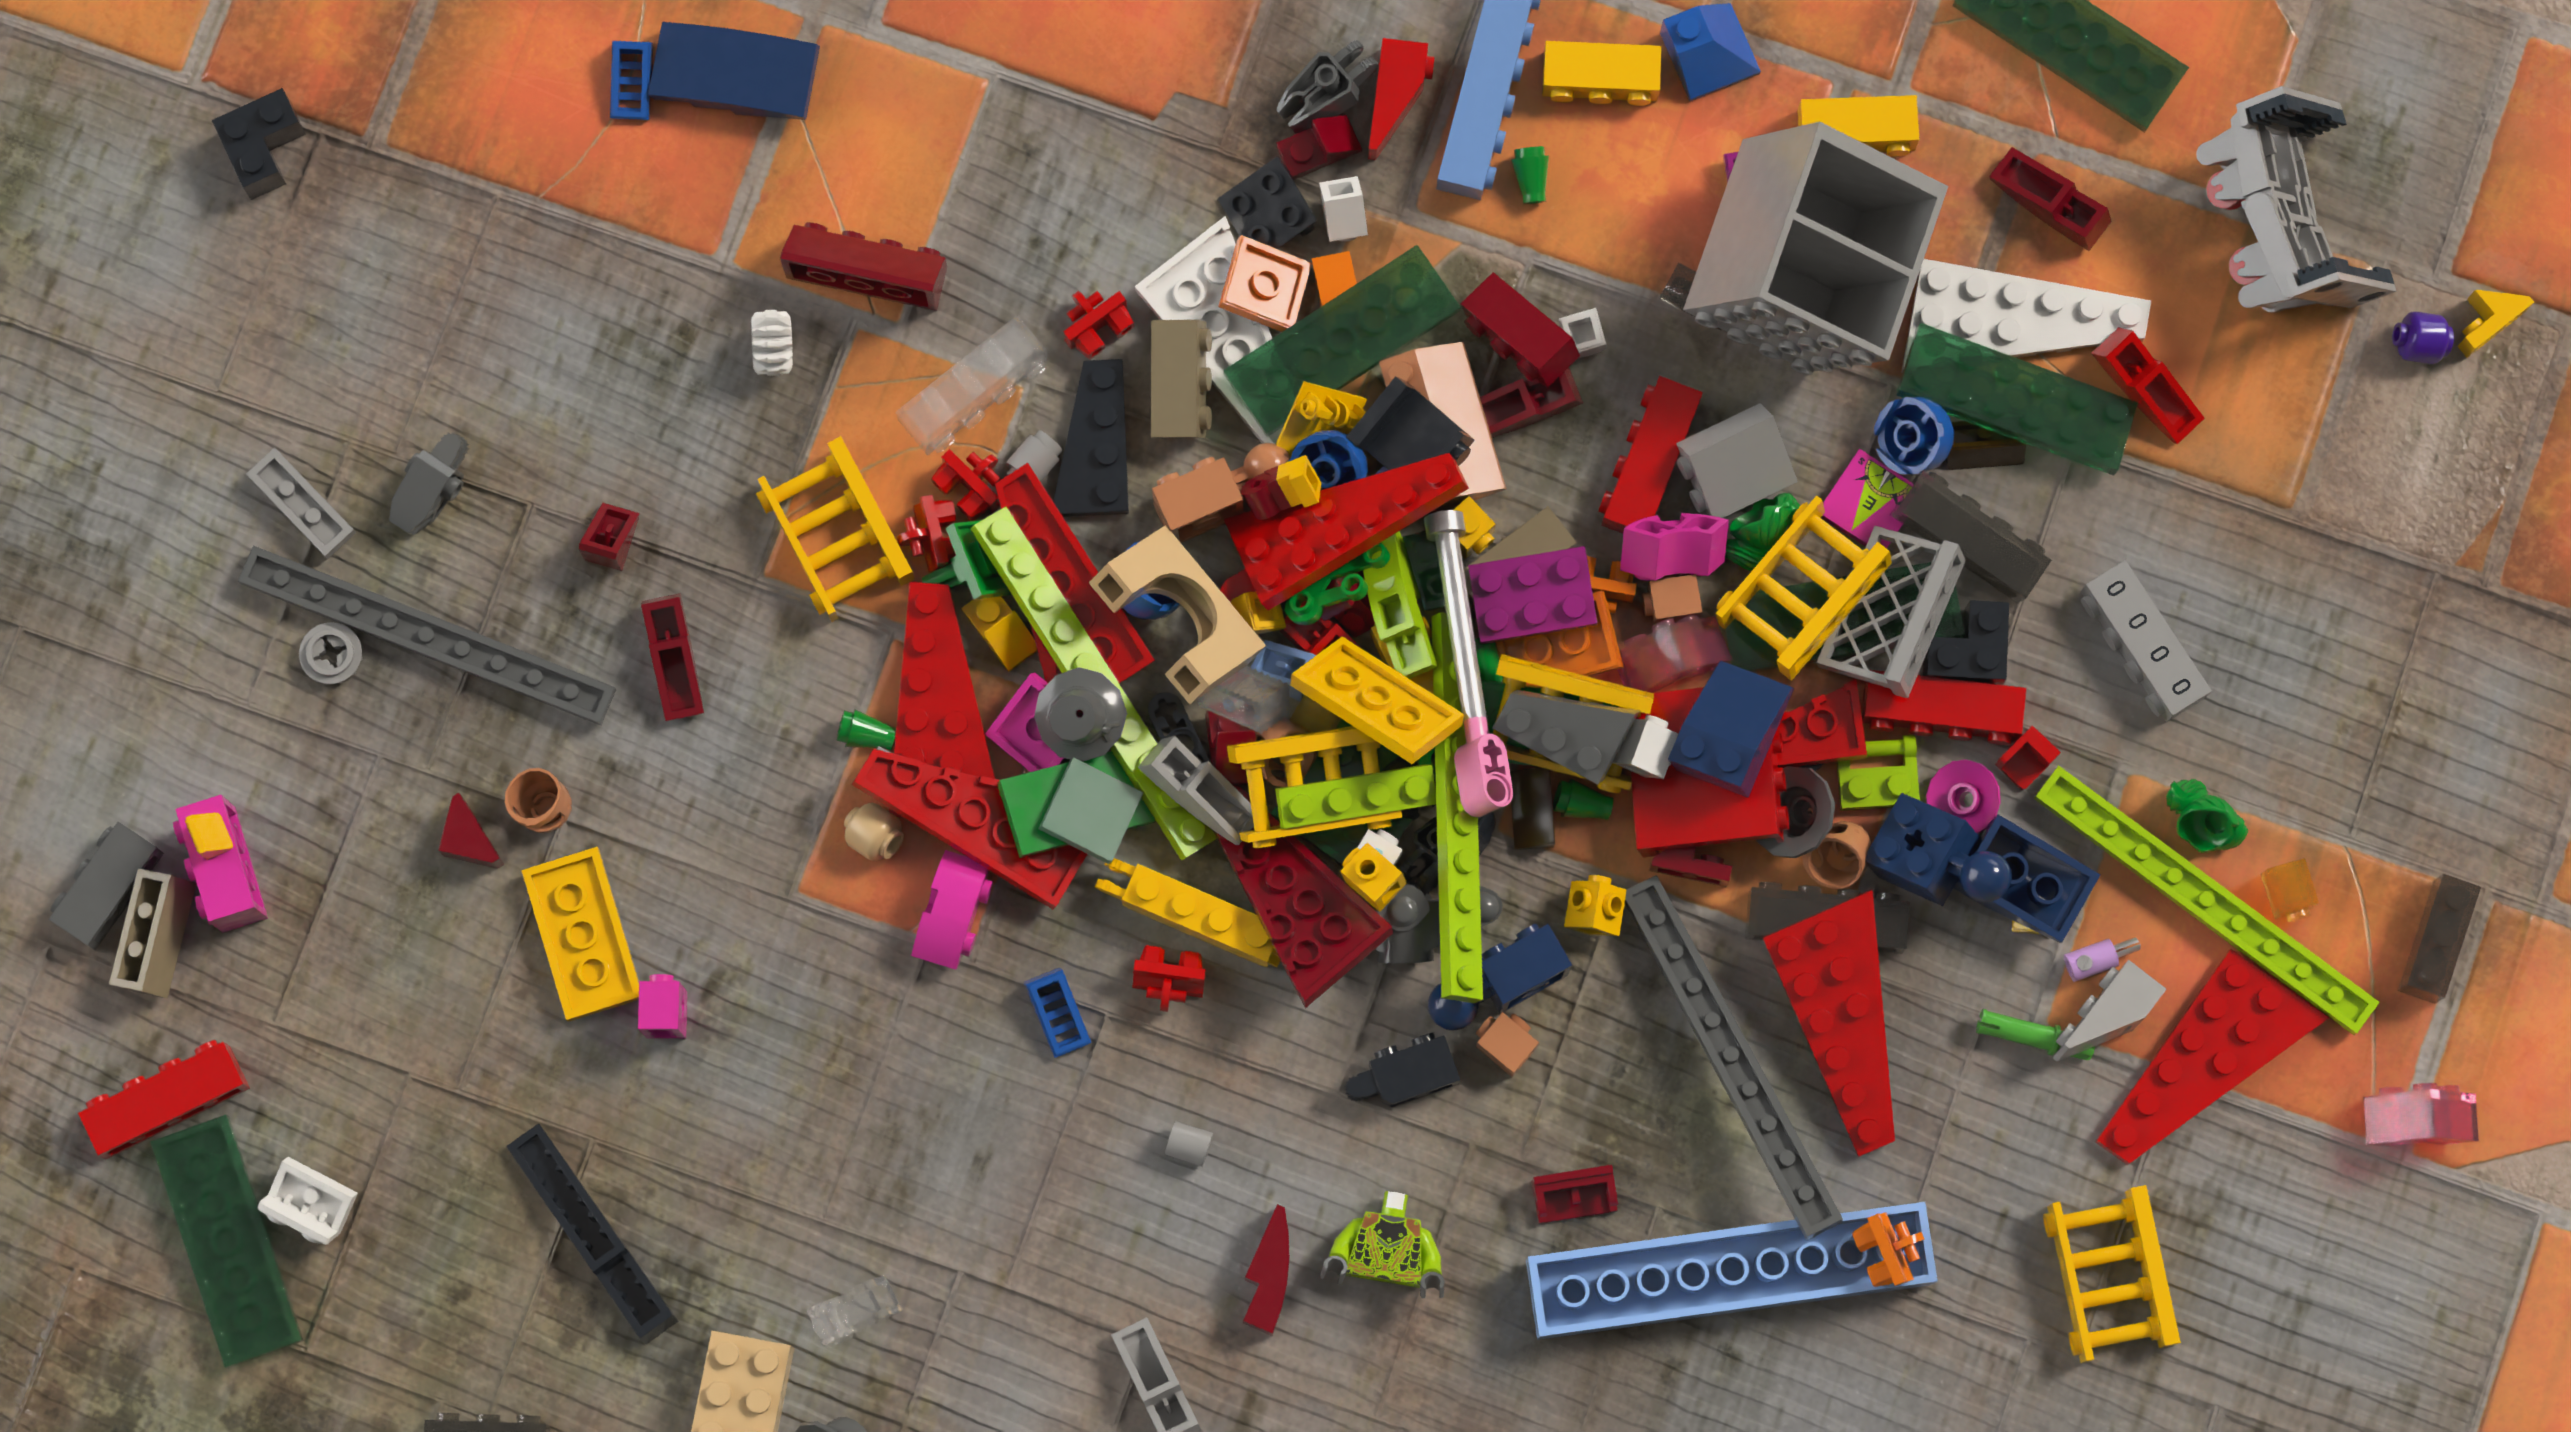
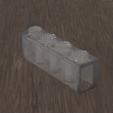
[896,316,1048,456]

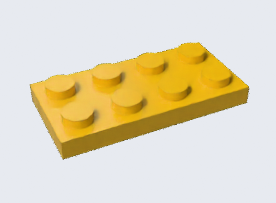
[1290,636,1464,764]
[521,847,639,1022]

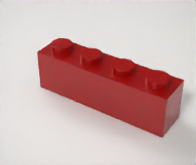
[1598,375,1703,534]
[1862,670,2026,745]
[78,1040,250,1160]

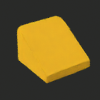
[1231,592,1286,635]
[184,812,233,860]

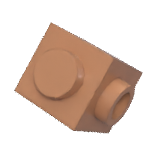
[1642,573,1702,627]
[1475,1012,1539,1077]

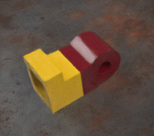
[1241,455,1321,520]

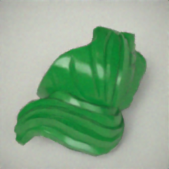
[1725,493,1800,571]
[2166,779,2248,853]

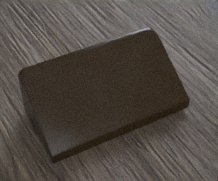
[1946,417,2026,470]
[1510,767,1555,850]

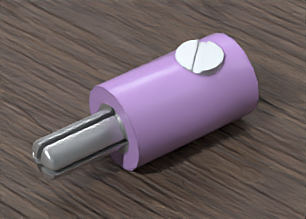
[2064,937,2141,982]

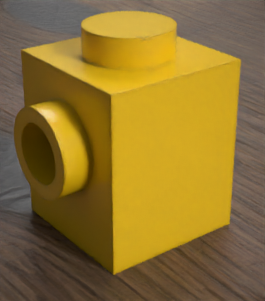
[1454,496,1496,559]
[1340,842,1407,912]

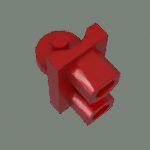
[1063,291,1134,360]
[931,449,1001,521]
[897,495,956,574]
[1132,945,1206,1012]

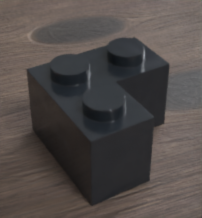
[212,88,306,200]
[1923,600,2009,685]

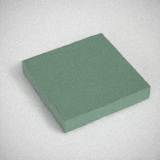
[1038,757,1143,864]

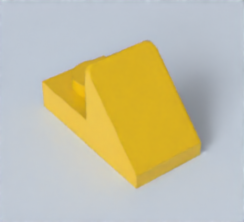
[2457,290,2534,358]
[961,596,1038,672]

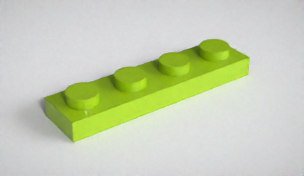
[1275,764,1436,829]

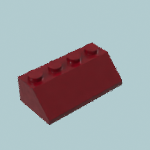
[780,222,947,311]

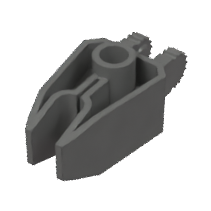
[1276,40,1379,133]
[389,433,469,535]

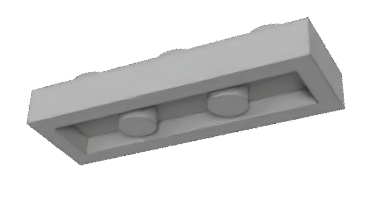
[246,447,356,559]

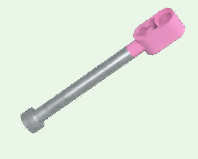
[1424,510,1513,817]

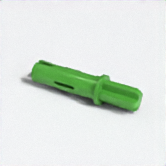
[1976,1009,2095,1060]

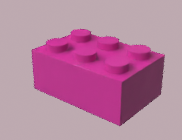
[173,795,268,933]

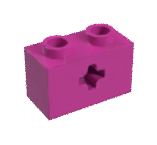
[638,974,687,1039]

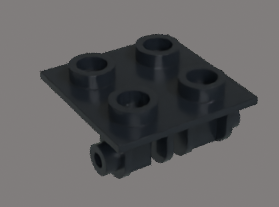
[1218,156,1317,249]

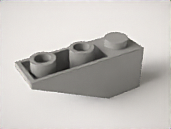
[2053,960,2166,1061]

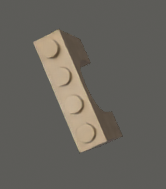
[1089,525,1266,704]

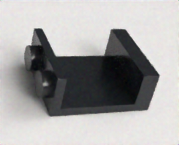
[1347,376,1475,470]

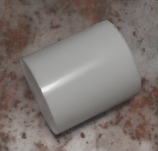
[1165,1121,1213,1167]

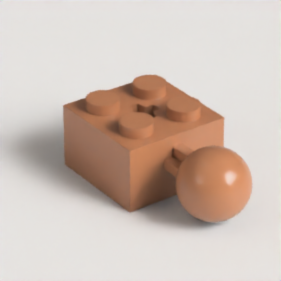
[1152,443,1291,543]

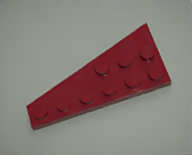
[1213,785,1393,1009]

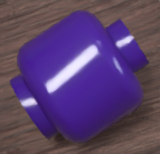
[2392,312,2454,364]

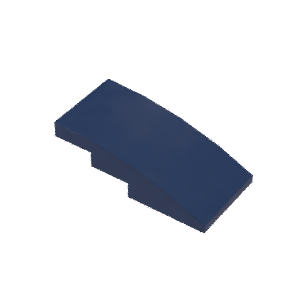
[648,22,820,120]

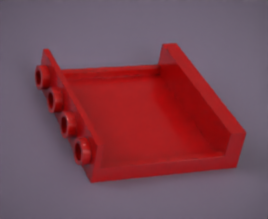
[1631,687,1789,858]

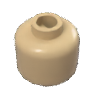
[844,802,904,861]

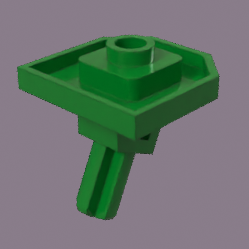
[922,520,1012,600]

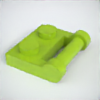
[1836,735,1920,811]

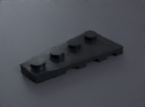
[1053,359,1129,517]

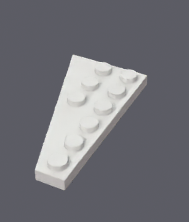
[1135,216,1296,444]
[1901,259,2151,373]

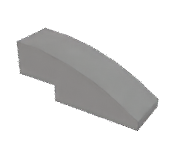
[1138,736,1254,845]
[1111,1317,1202,1432]

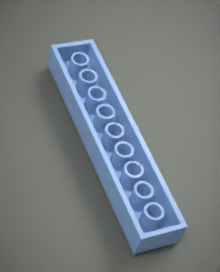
[1526,1202,1938,1340]

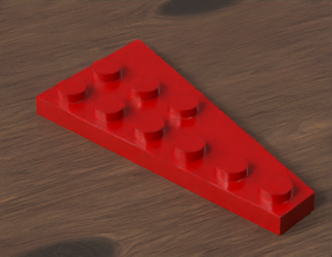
[1224,453,1469,611]
[851,749,1087,910]
[1762,890,1895,1157]
[2095,949,2329,1165]

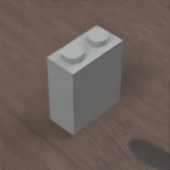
[1676,403,1798,518]

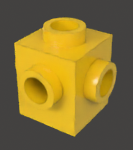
[1564,875,1627,936]

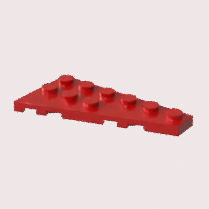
[995,463,1155,684]
[889,582,995,818]

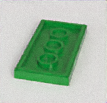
[997,751,1156,858]

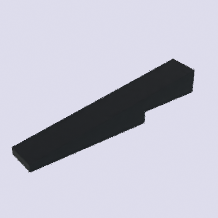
[506,1123,679,1345]

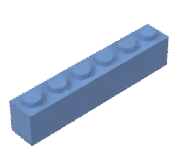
[1436,0,1541,200]

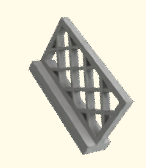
[1816,526,1966,698]

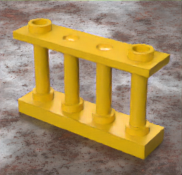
[756,436,915,622]
[1716,495,1892,681]
[1493,654,1654,793]
[1227,726,1402,848]
[2043,1185,2181,1363]

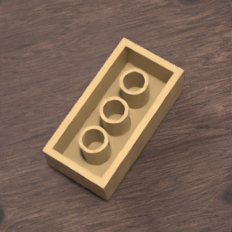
[691,1331,795,1432]

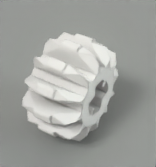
[751,310,793,376]

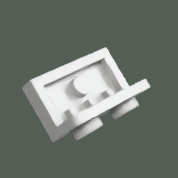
[257,1157,358,1245]

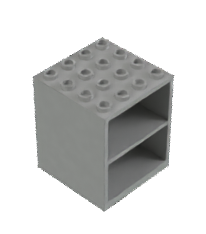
[1683,121,1949,375]

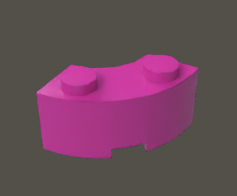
[1620,513,1729,581]
[911,850,993,970]

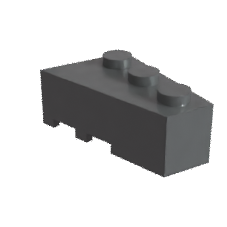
[1493,690,1640,784]

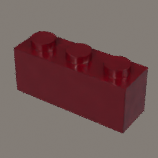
[1460,272,1580,388]

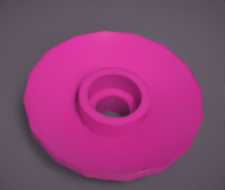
[1926,759,2001,834]

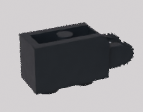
[1345,1032,1460,1108]

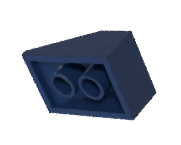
[1668,661,1794,797]
[1954,814,2101,943]

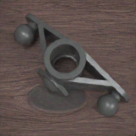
[1350,881,1503,963]

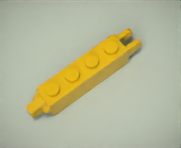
[1095,858,1280,967]

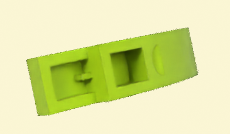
[1363,531,1438,679]

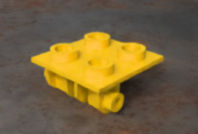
[1275,381,1367,457]

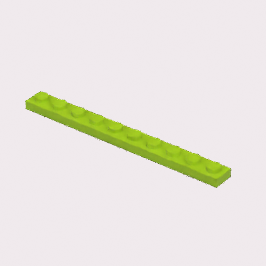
[971,506,1217,861]
[1431,612,1483,1003]
[2034,765,2380,1035]

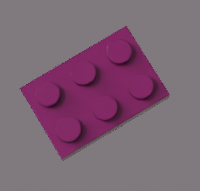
[1468,546,1598,644]

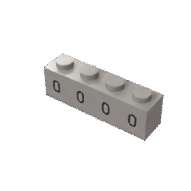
[2081,560,2212,722]

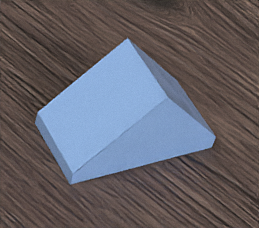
[1247,640,1316,702]

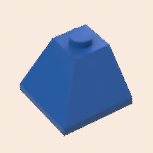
[1660,3,1761,101]

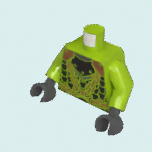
[1320,1191,1445,1298]

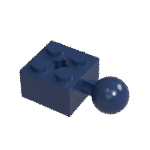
[1866,793,2012,906]
[1428,923,1572,1031]

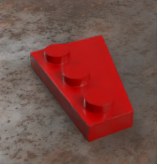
[1777,679,1867,768]

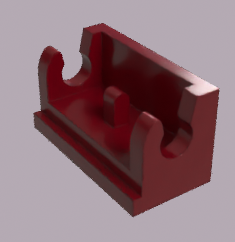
[1531,1165,1618,1224]

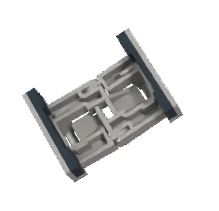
[2196,86,2397,313]

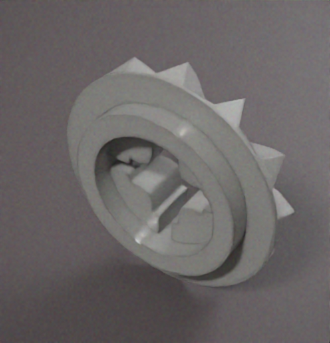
[299,622,363,685]

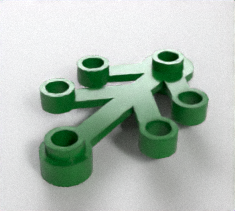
[1285,542,1390,625]

